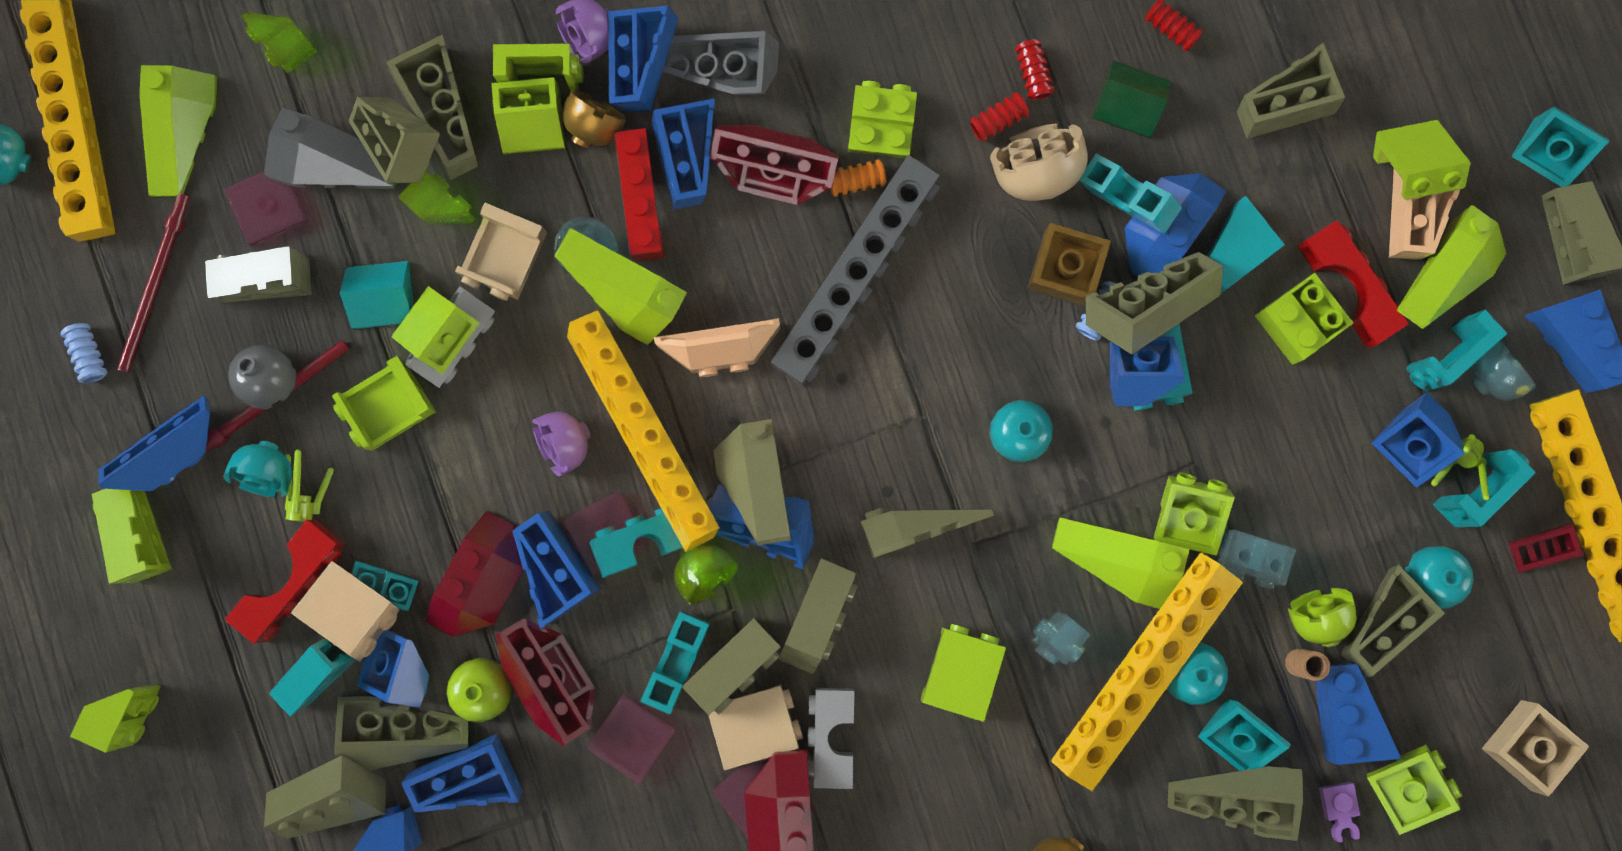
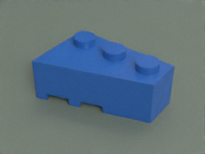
[608,5,679,113]
[651,99,715,210]
[1524,290,1622,393]
[708,484,815,570]
[513,510,602,629]
[1315,662,1401,765]
[401,734,523,812]

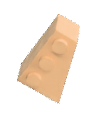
[1389,163,1471,260]

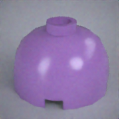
[556,0,609,63]
[532,411,591,476]

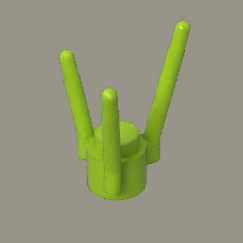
[1431,434,1490,501]
[285,450,334,522]

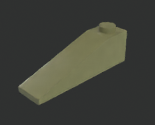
[714,419,791,546]
[860,508,994,558]
[334,696,468,771]
[1168,766,1303,841]

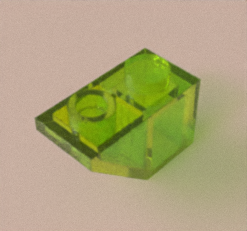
[241,12,317,73]
[398,171,475,225]

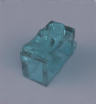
[1217,530,1296,590]
[1032,612,1090,665]

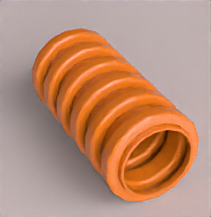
[830,159,887,197]

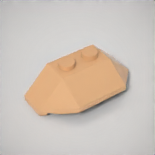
[654,318,780,377]

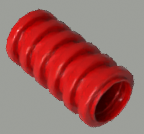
[1145,0,1203,52]
[1015,39,1054,100]
[970,92,1029,142]

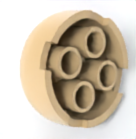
[990,124,1088,201]

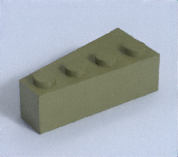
[386,34,478,180]
[1086,252,1223,354]

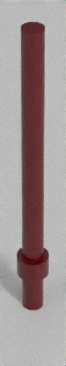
[117,193,191,373]
[205,340,350,453]

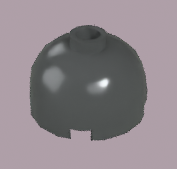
[228,345,297,409]

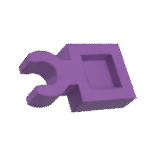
[1319,782,1360,842]

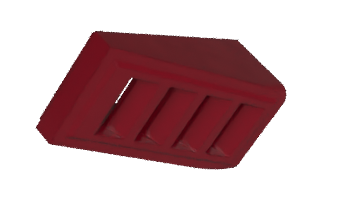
[1507,523,1584,573]

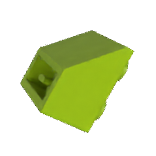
[492,77,565,154]
[1254,273,1353,365]
[70,684,161,753]

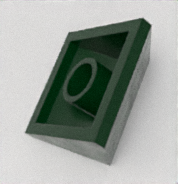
[1092,60,1171,139]

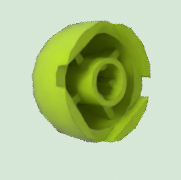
[1288,588,1357,647]
[446,658,513,723]

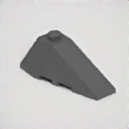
[663,31,779,96]
[264,108,397,189]

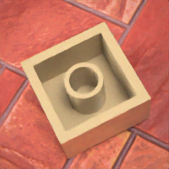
[1482,700,1589,797]

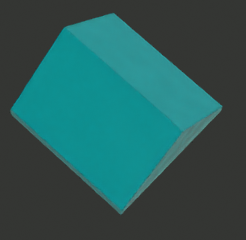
[1512,106,1609,187]
[340,261,413,330]
[1198,698,1290,771]

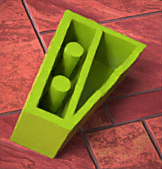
[92,489,172,584]

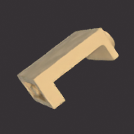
[455,203,547,301]
[291,561,399,661]
[709,684,803,770]

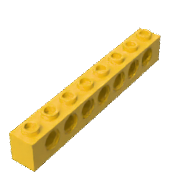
[20,0,116,242]
[567,310,719,552]
[1529,390,1622,642]
[1051,553,1243,791]

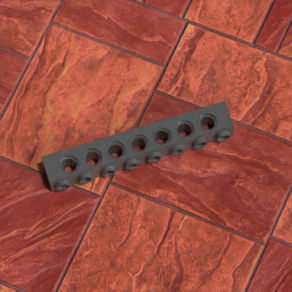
[770,155,940,386]

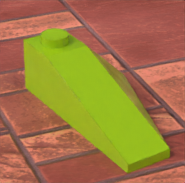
[140,65,217,197]
[1396,205,1506,329]
[555,228,687,345]
[1052,518,1190,609]

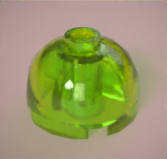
[673,543,738,605]

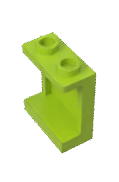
[493,44,584,91]
[1373,120,1470,200]
[391,286,480,375]
[332,356,436,451]
[920,624,1006,722]

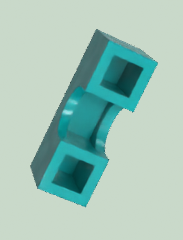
[1079,153,1182,234]
[589,508,683,578]
[640,610,711,714]

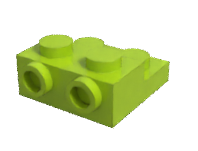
[848,81,917,159]
[1153,472,1235,556]
[1367,745,1462,835]

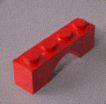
[614,128,665,262]
[1297,220,1409,348]
[224,520,345,644]

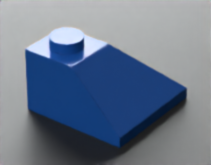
[1110,336,1185,407]
[1371,392,1465,488]
[356,629,430,708]
[353,804,422,851]

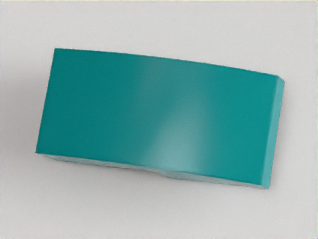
[351,560,419,611]

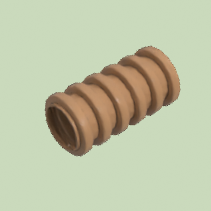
[1285,649,1330,681]

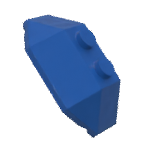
[1124,173,1226,279]
[98,396,210,491]

